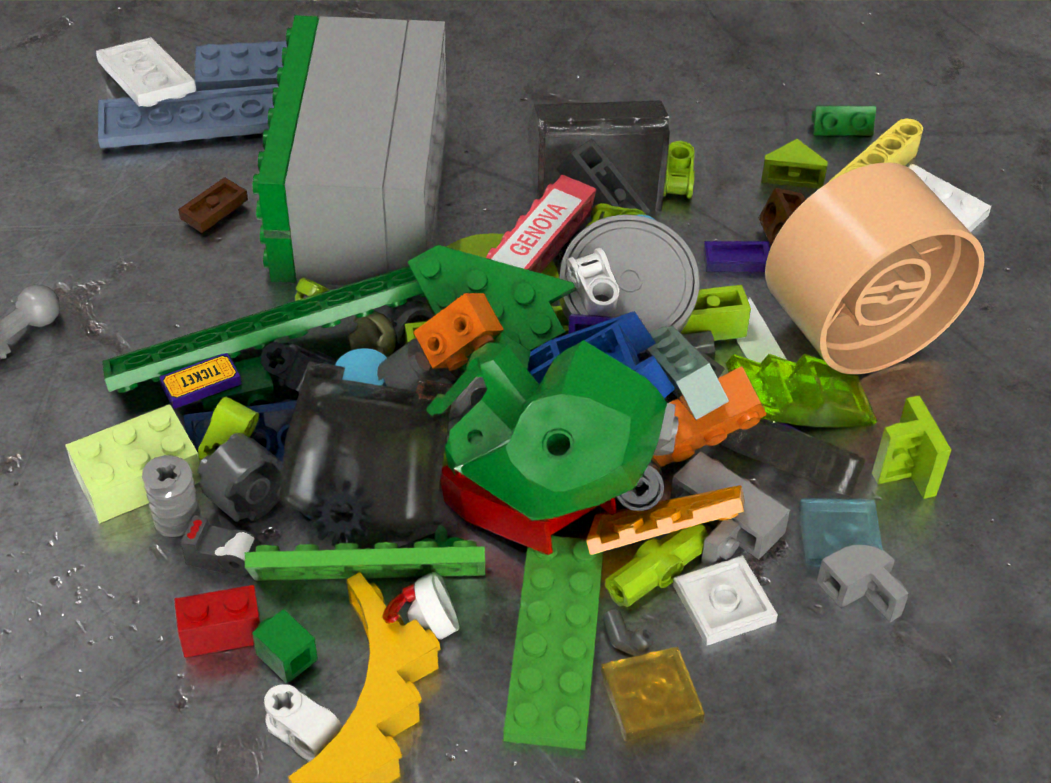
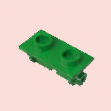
[811,105,876,136]

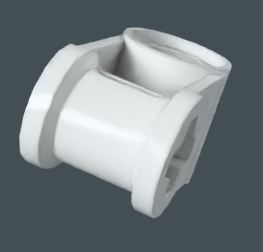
[566,247,619,317]
[264,684,342,761]

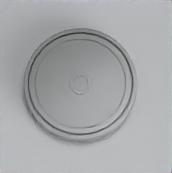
[559,215,700,353]

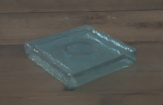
[799,498,883,567]

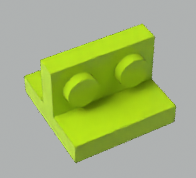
[872,395,951,499]

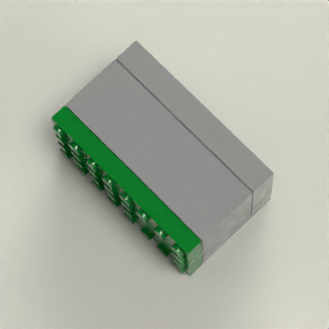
[253,15,447,285]

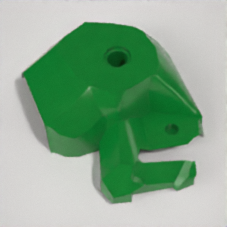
[426,340,667,520]

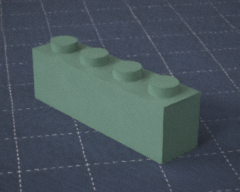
[646,325,729,420]

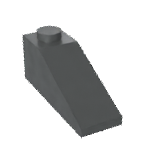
[557,138,651,215]

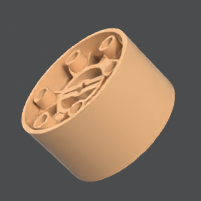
[765,163,984,374]

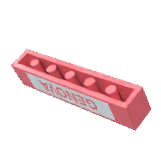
[486,174,596,273]

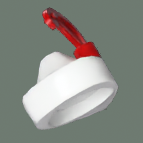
[382,572,459,639]

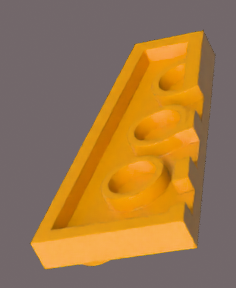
[586,485,745,555]

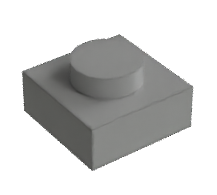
[701,519,739,566]

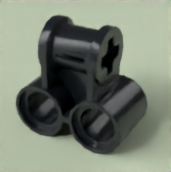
[261,342,338,396]

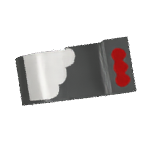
[181,515,261,575]

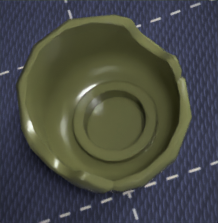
[348,310,396,358]

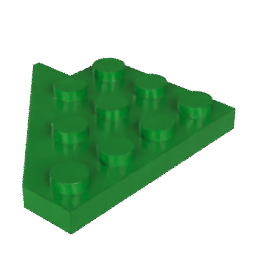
[407,245,576,371]

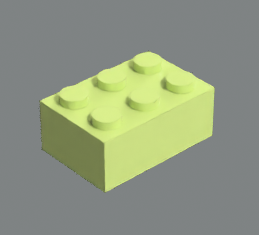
[65,404,201,524]

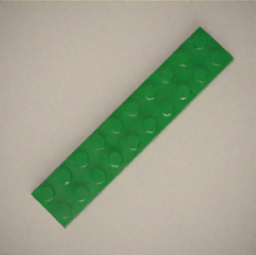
[102,266,426,393]

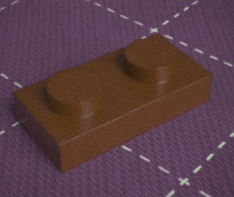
[178,177,248,233]

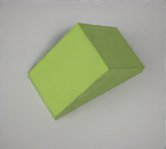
[761,139,828,189]

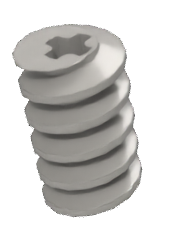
[142,455,200,537]

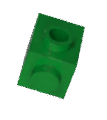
[252,609,318,684]

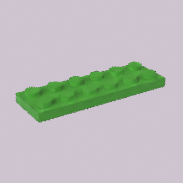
[503,536,603,750]
[245,540,485,581]

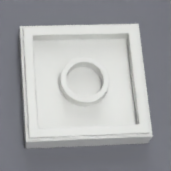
[673,555,778,646]

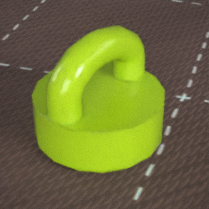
[295,277,329,301]

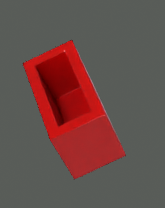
[174,585,261,658]

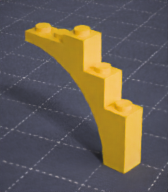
[288,572,440,783]

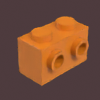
[413,293,504,371]

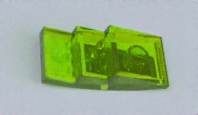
[725,354,878,428]

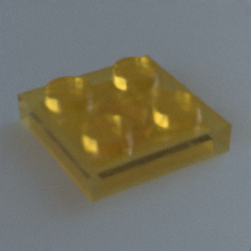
[601,646,705,741]

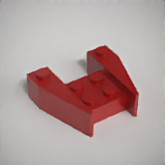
[439,465,617,555]

